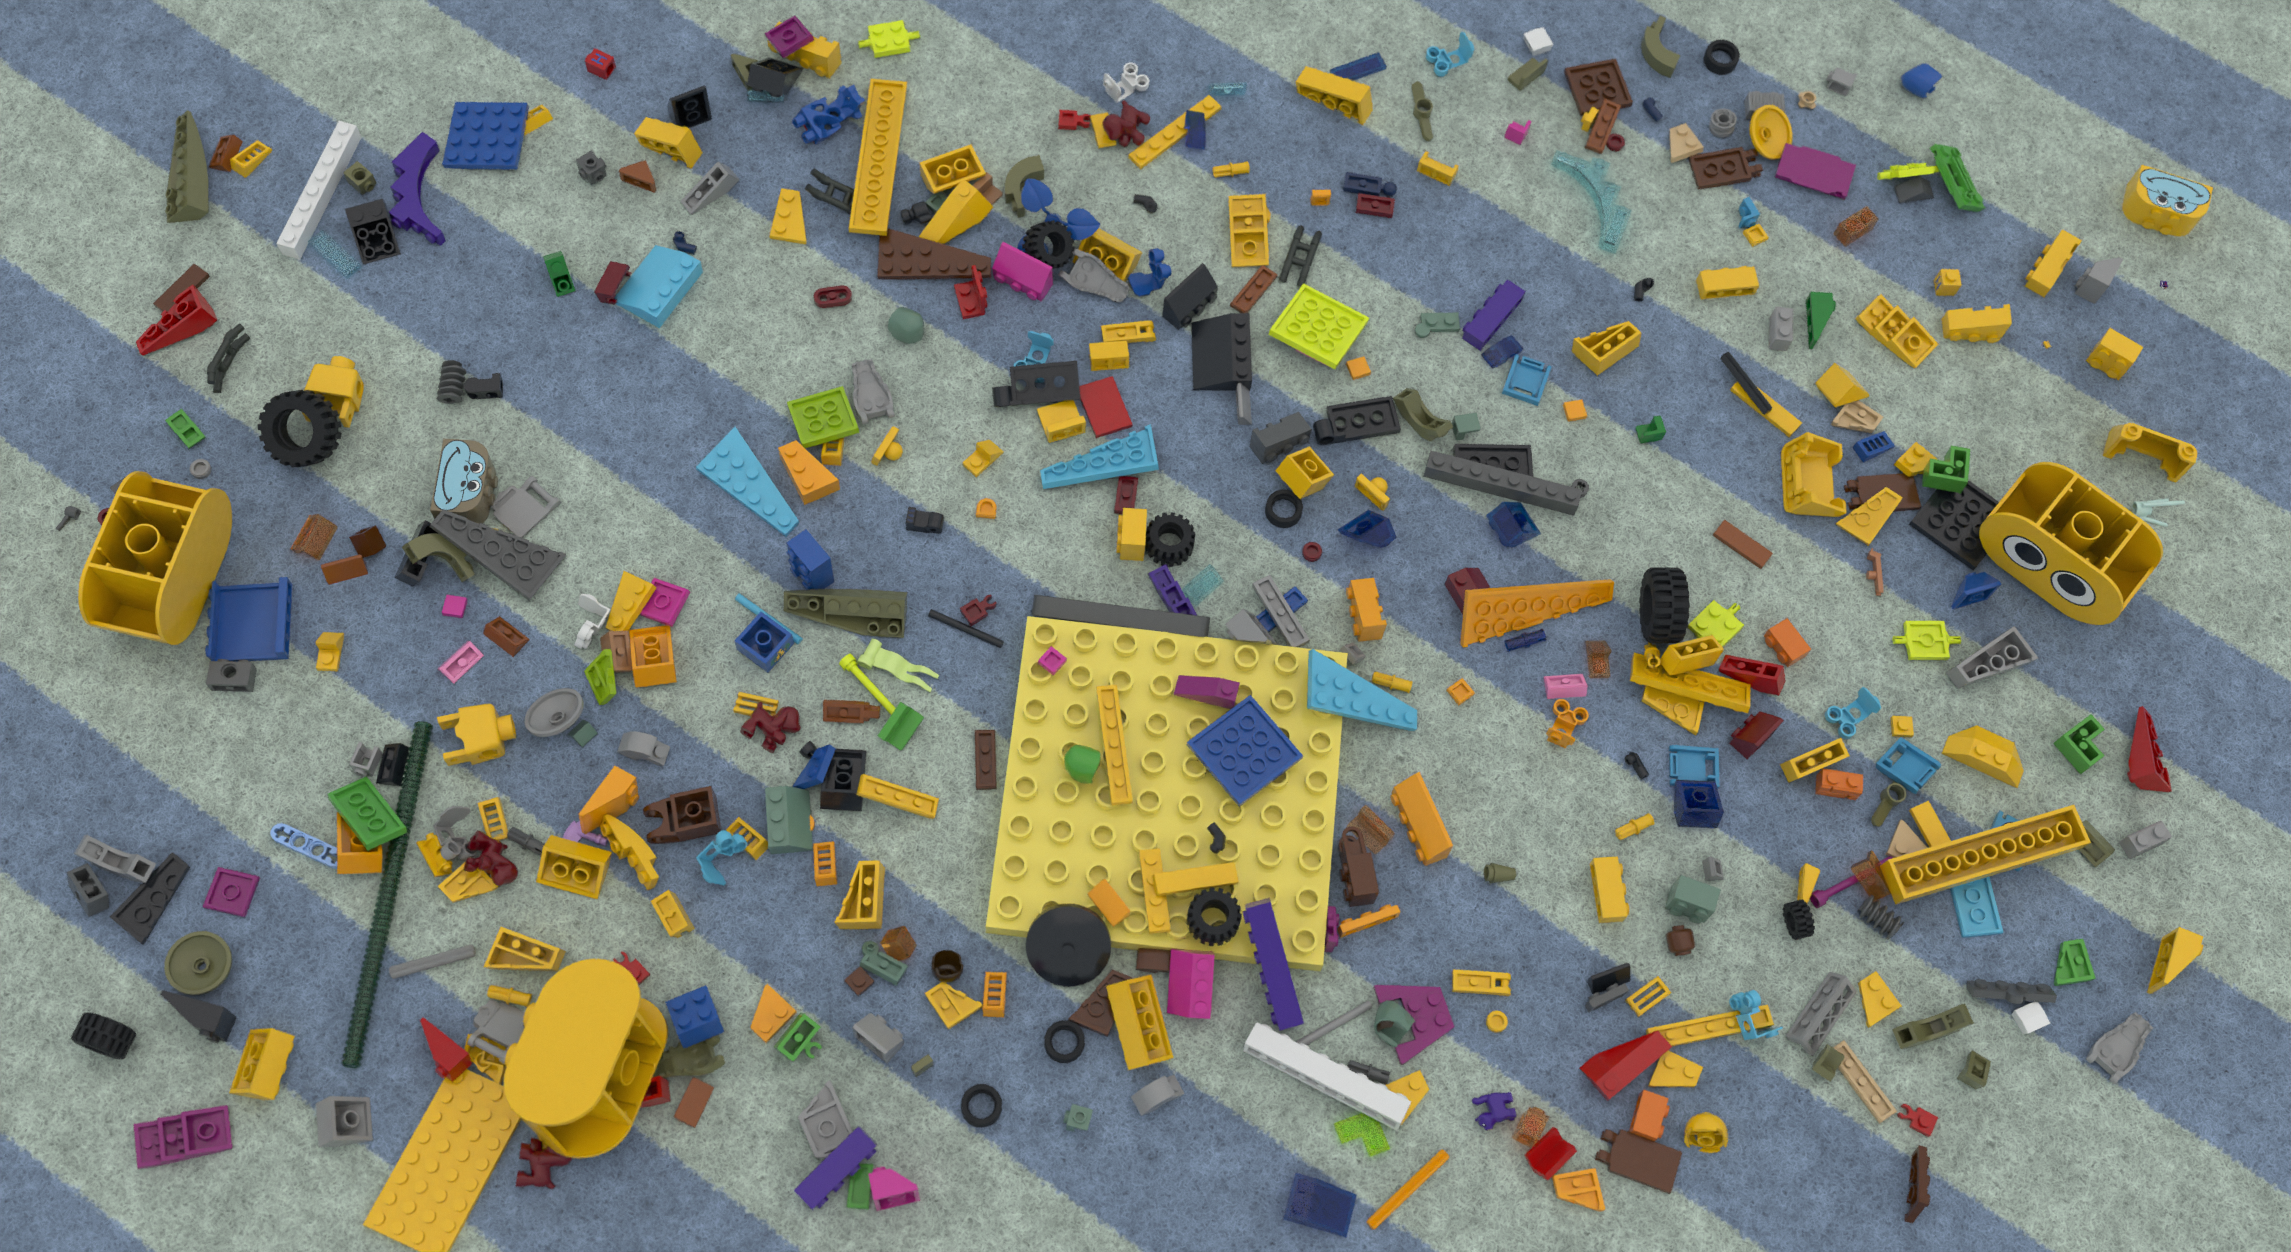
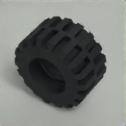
[1022,221,1075,269]
[1145,512,1195,567]
[1187,888,1242,946]
[71,1012,137,1059]

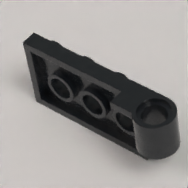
[992,360,1081,407]
[1313,396,1401,445]

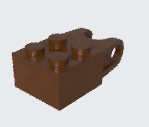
[643,786,722,844]
[1338,826,1379,907]

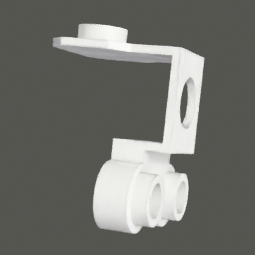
[1103,62,1149,103]
[574,594,610,649]

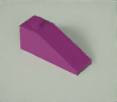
[1174,675,1240,709]

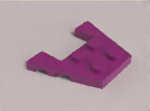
[1373,985,1454,1065]

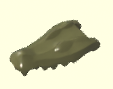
[653,1034,725,1078]

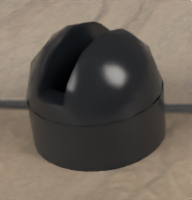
[799,741,817,759]

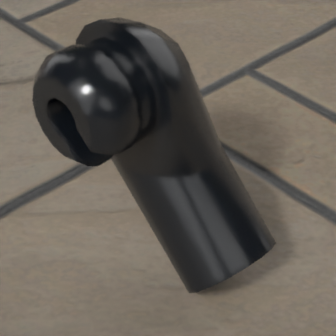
[1133,194,1158,213]
[1634,277,1655,302]
[1625,752,1649,780]

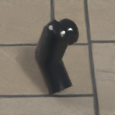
[1207,822,1226,854]

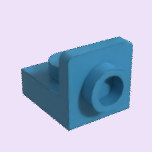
[1738,197,1760,229]

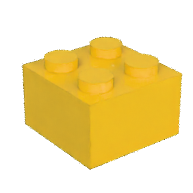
[2086,328,2143,380]
[1275,446,1334,499]
[1116,508,1147,561]

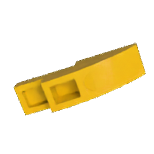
[600,814,659,891]

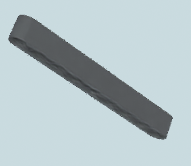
[1032,595,1210,637]

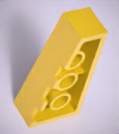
[767,22,841,79]
[1296,66,1373,125]

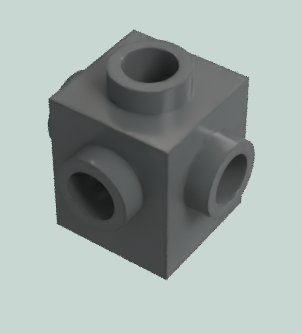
[576,150,607,185]

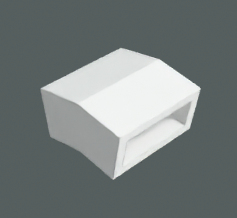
[1523,27,1553,56]
[2012,1002,2050,1035]

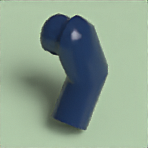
[1643,97,1663,122]
[673,231,697,255]

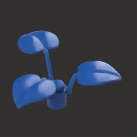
[1017,178,1100,253]

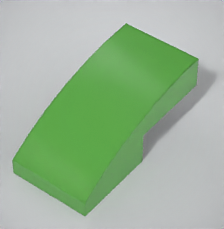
[165,409,206,449]

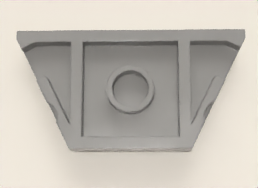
[798,1080,853,1159]

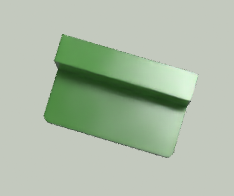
[878,702,924,750]

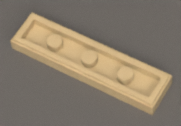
[1833,1040,1897,1124]

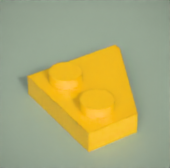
[1894,442,1938,477]
[1858,971,1902,1028]
[925,982,983,1030]

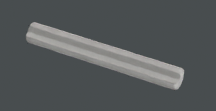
[389,944,476,979]

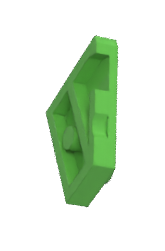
[2054,939,2096,986]

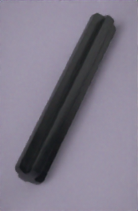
[1721,352,1772,415]

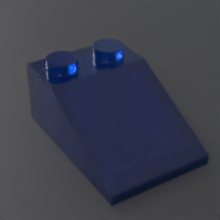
[1283,1173,1357,1237]

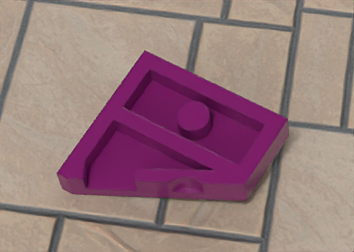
[1324,906,1339,952]

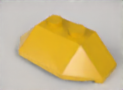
[1941,725,2024,788]

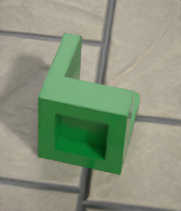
[1635,415,1666,444]

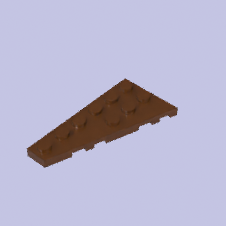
[877,228,992,280]

